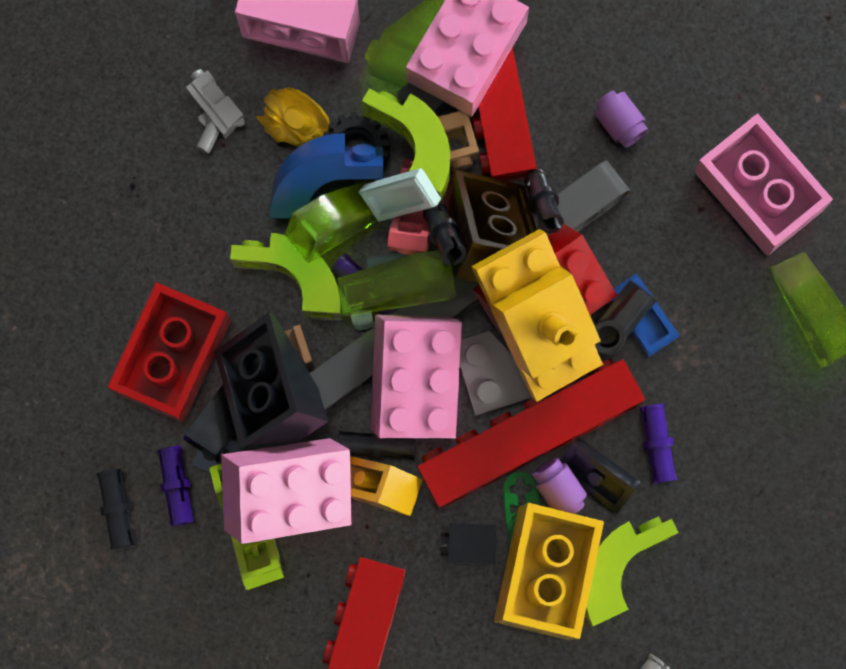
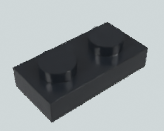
[560,437,641,514]

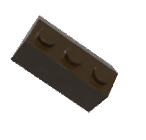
[442,170,537,283]

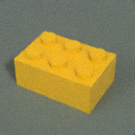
[494,503,604,640]

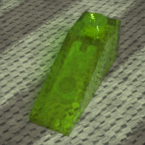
[365,0,445,89]
[285,179,378,263]
[337,250,457,317]
[770,252,846,369]

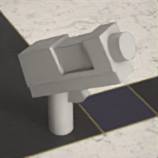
[186,69,245,154]

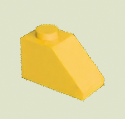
[350,456,423,516]

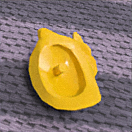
[256,87,330,147]

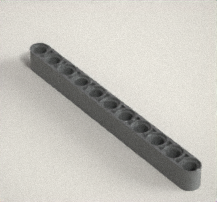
[310,160,630,415]

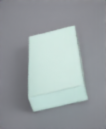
[359,168,441,222]

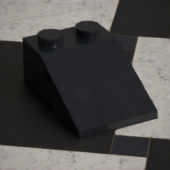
[214,312,328,451]

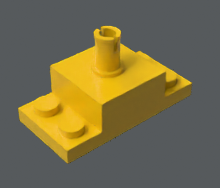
[471,229,603,402]

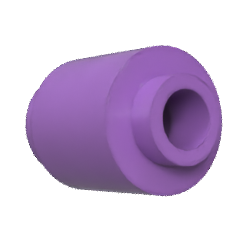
[595,91,649,148]
[532,457,587,514]

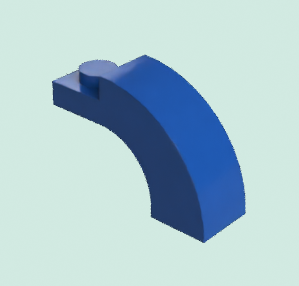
[270,133,383,218]

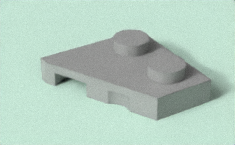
[460,330,532,415]

